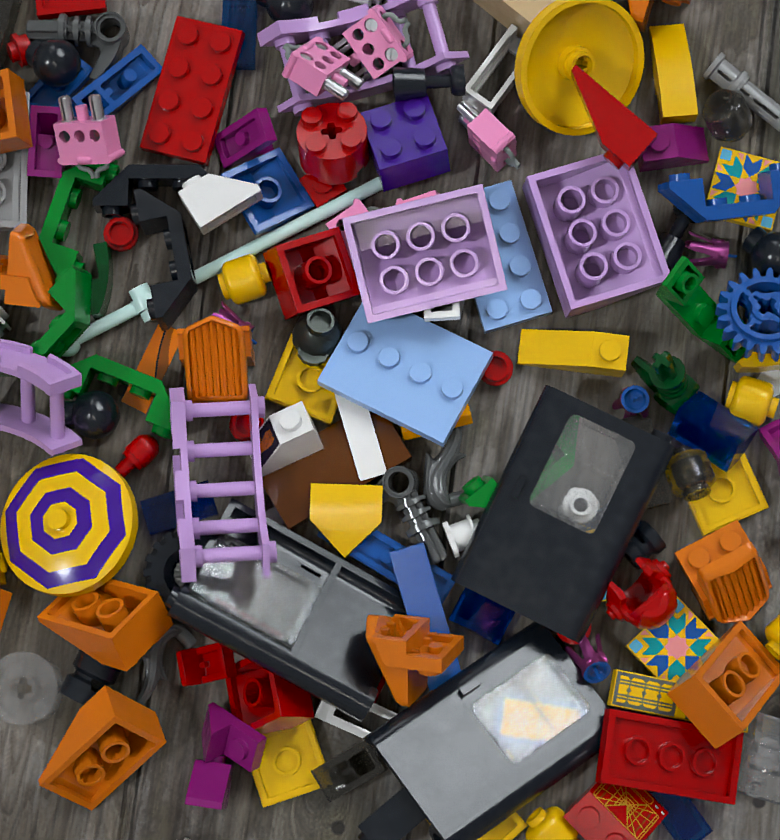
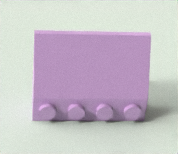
[522,154,670,318]
[342,184,508,323]

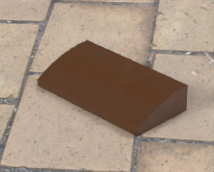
[262,411,412,531]

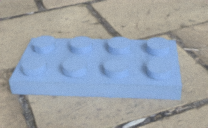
[474,180,553,334]

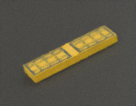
[607,669,749,733]

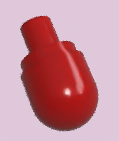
[114,434,159,478]

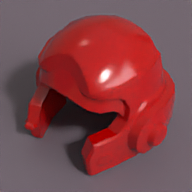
[605,557,678,630]

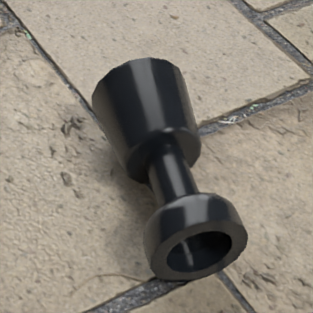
[392,64,466,102]
[658,205,695,272]

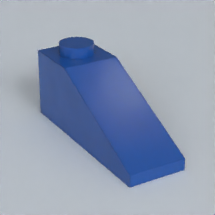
[71,44,162,117]

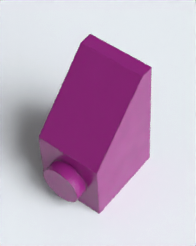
[638,123,709,172]
[185,755,234,810]

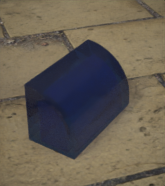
[668,391,758,472]
[449,587,515,645]

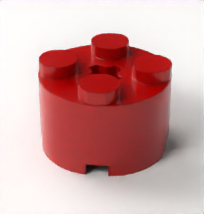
[296,102,369,185]

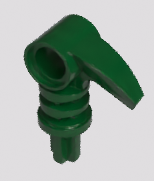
[631,351,700,416]

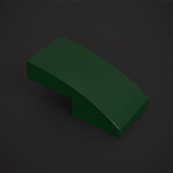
[91,242,113,321]

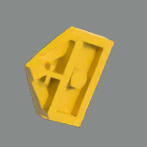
[310,483,383,558]

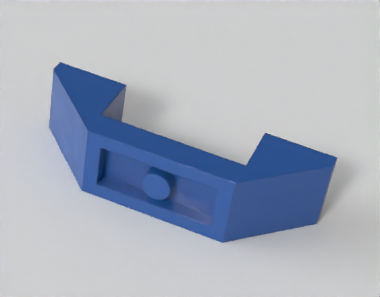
[658,163,780,223]

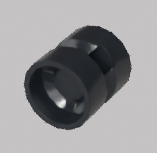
[59,650,121,705]

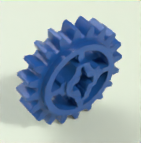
[715,268,780,362]

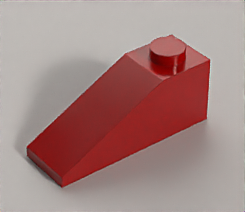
[571,65,658,171]

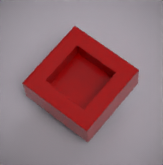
[299,173,347,208]

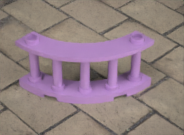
[257,0,470,116]
[0,339,83,456]
[169,384,277,583]

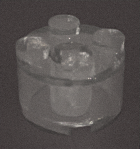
[0,652,63,725]

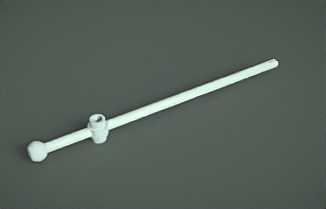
[62,177,383,357]

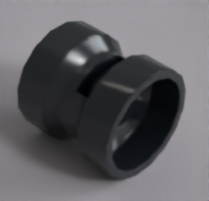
[624,520,666,570]

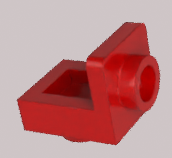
[176,643,237,687]

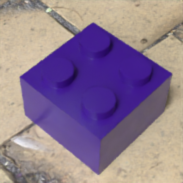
[360,93,451,192]

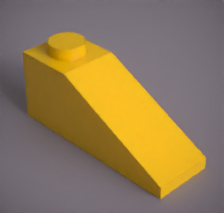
[517,329,630,378]

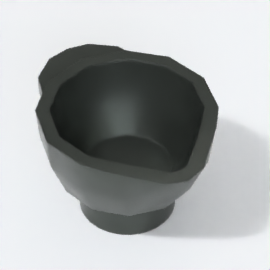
[292,308,342,366]

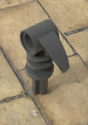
[26,11,130,80]
[376,466,447,565]

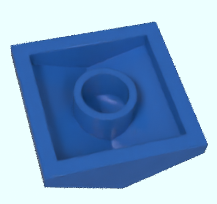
[220,147,315,235]

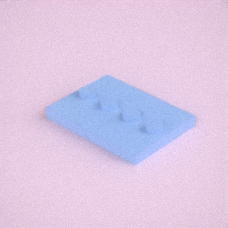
[317,303,493,447]

